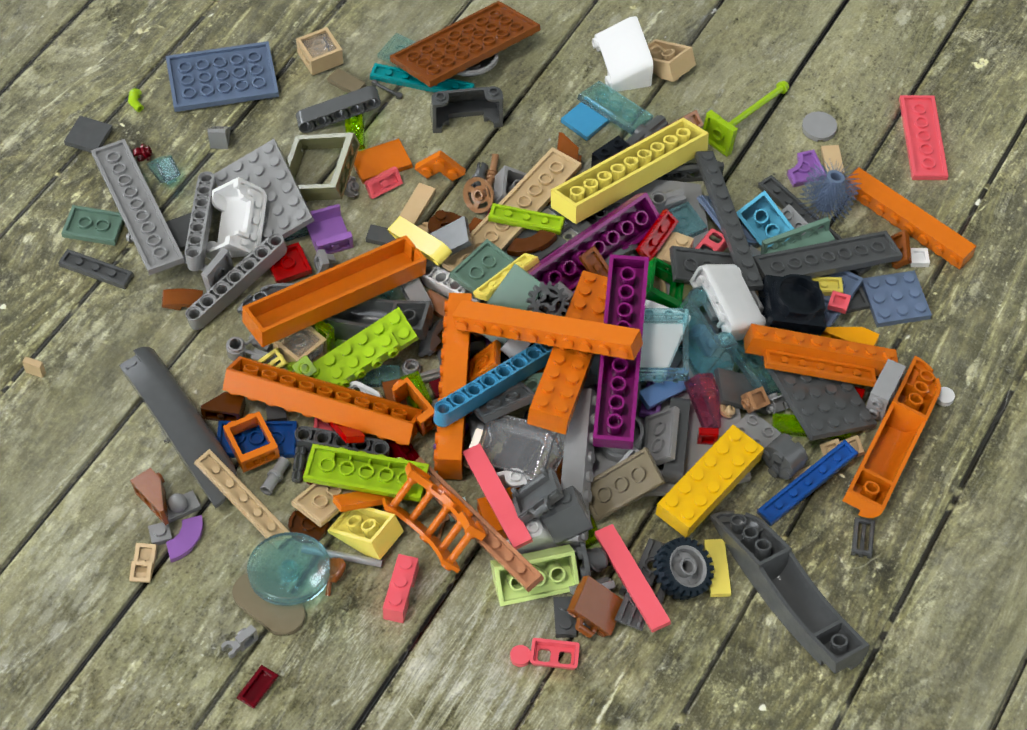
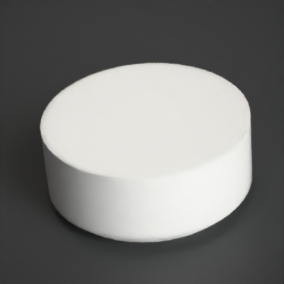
[936,387,955,407]

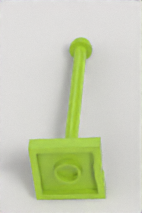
[703,81,789,157]

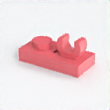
[364,166,403,199]

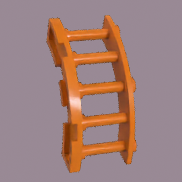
[382,462,486,573]

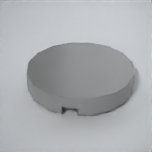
[802,111,837,142]

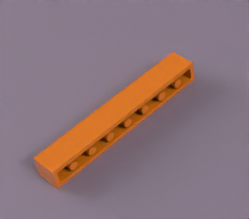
[843,167,976,269]
[744,324,898,377]

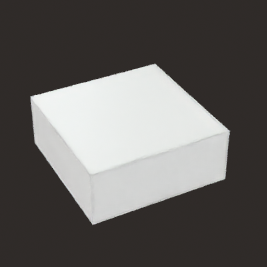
[910,248,930,267]

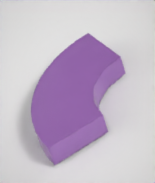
[166,515,203,563]

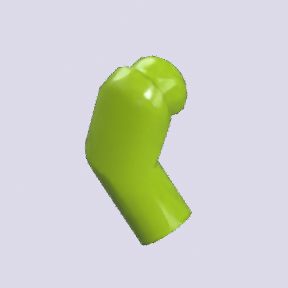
[128,88,144,112]

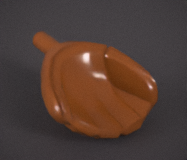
[318,558,346,596]

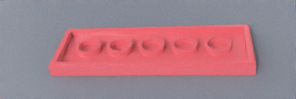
[899,95,949,180]

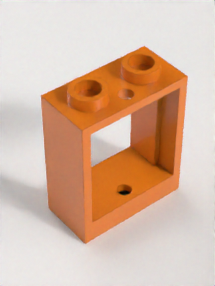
[223,411,280,473]

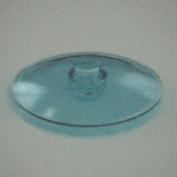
[247,532,330,606]

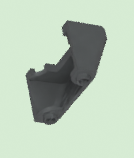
[430,86,503,133]

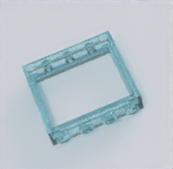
[639,308,689,383]

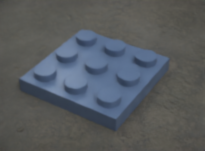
[861,270,932,328]

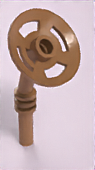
[463,154,499,213]

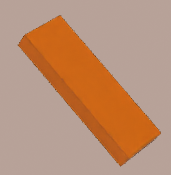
[333,491,394,512]

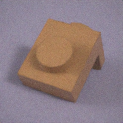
[740,386,771,414]

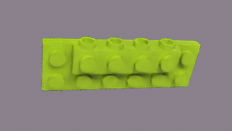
[309,307,419,388]
[303,444,430,502]

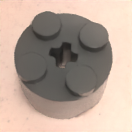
[761,434,808,480]

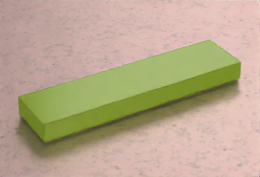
[488,203,565,235]

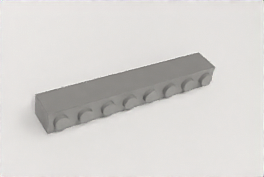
[559,388,597,547]

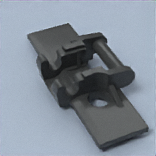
[615,538,667,631]

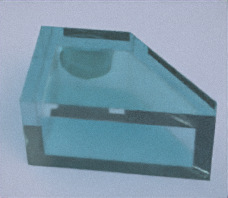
[146,155,181,185]

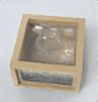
[296,27,343,76]
[272,326,328,363]

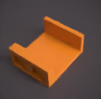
[392,377,436,436]

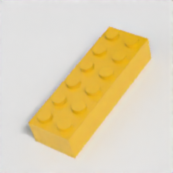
[655,425,764,538]

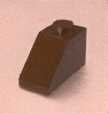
[201,392,246,421]

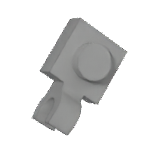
[221,625,258,659]

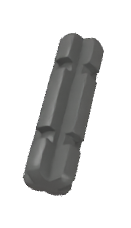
[291,446,306,483]

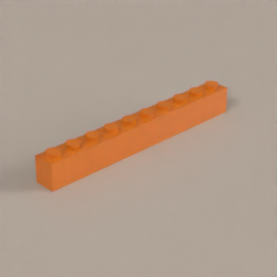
[452,300,643,360]

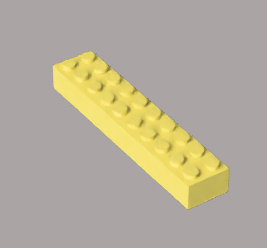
[551,118,709,224]

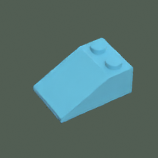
[736,190,794,248]

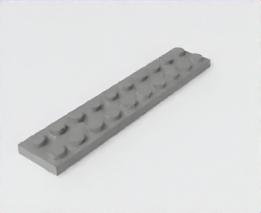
[91,139,185,276]

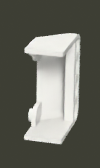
[497,468,558,554]

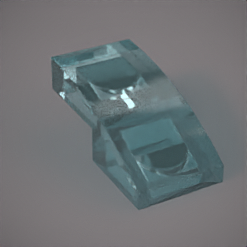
[359,364,400,387]

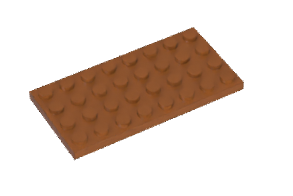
[390,1,541,87]

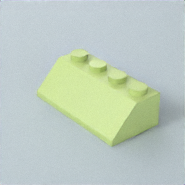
[490,544,579,606]

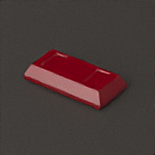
[236,665,279,709]

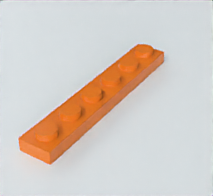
[763,349,877,387]

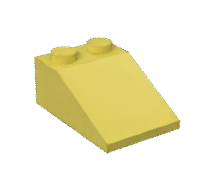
[327,507,404,560]

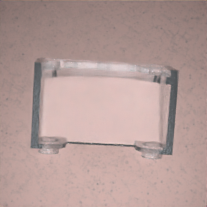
[480,415,564,483]

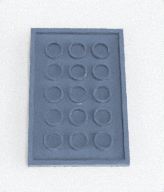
[166,41,279,112]

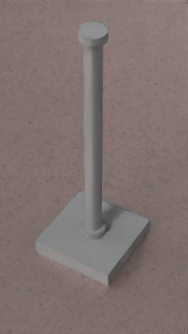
[126,232,234,291]

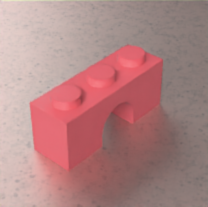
[383,554,419,623]

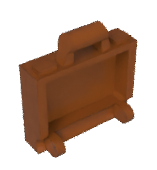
[567,575,623,638]

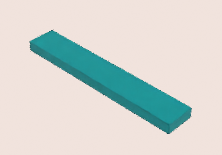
[370,63,475,93]

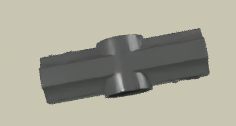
[626,115,668,146]

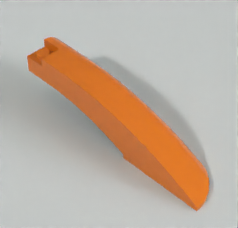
[842,356,941,518]

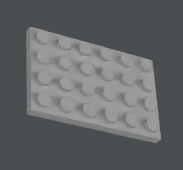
[214,139,315,243]

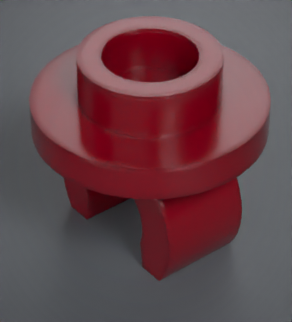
[133,143,153,162]

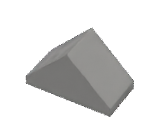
[208,126,231,149]

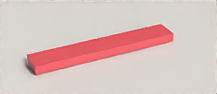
[462,443,533,550]
[594,524,671,633]

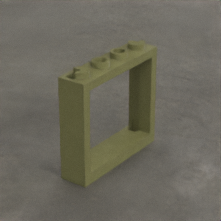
[287,132,360,201]

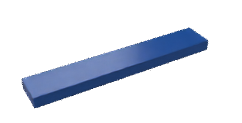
[757,440,858,526]

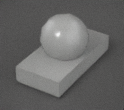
[167,490,201,524]

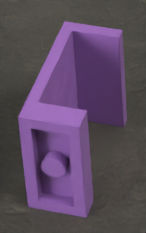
[306,204,354,254]

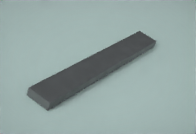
[758,175,872,276]

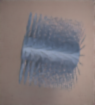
[798,158,861,224]

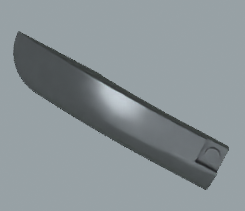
[237,283,433,340]
[119,347,237,509]
[710,511,870,674]

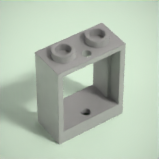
[866,359,906,422]

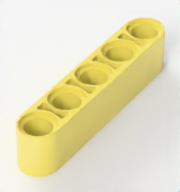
[387,216,452,266]

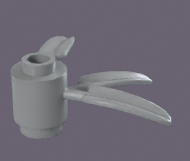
[226,335,279,363]

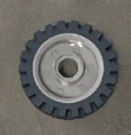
[653,537,714,600]

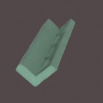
[761,217,835,255]

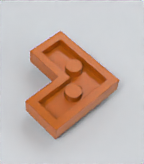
[415,150,466,181]

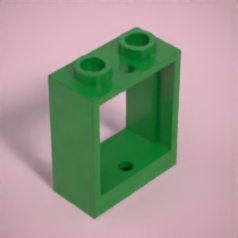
[646,257,684,311]

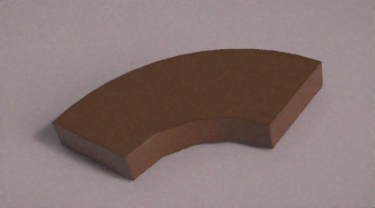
[507,229,558,256]

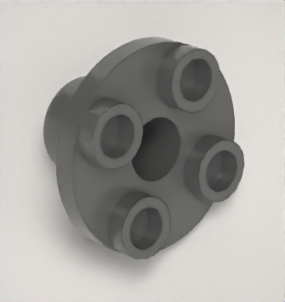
[575,542,608,579]

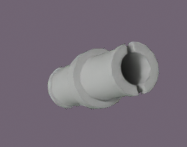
[260,457,290,495]

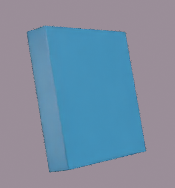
[561,99,610,141]

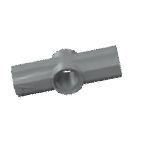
[650,187,686,214]

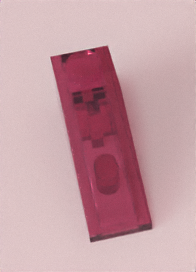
[684,373,721,428]

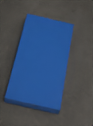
[217,421,297,458]

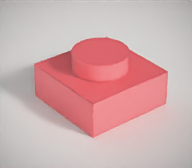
[827,291,851,314]

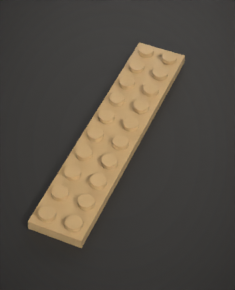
[442,147,582,272]

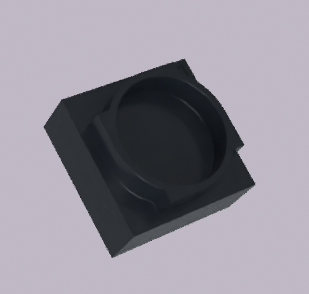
[758,274,827,336]

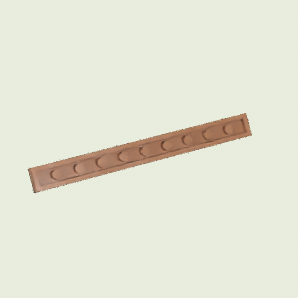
[415,457,544,592]

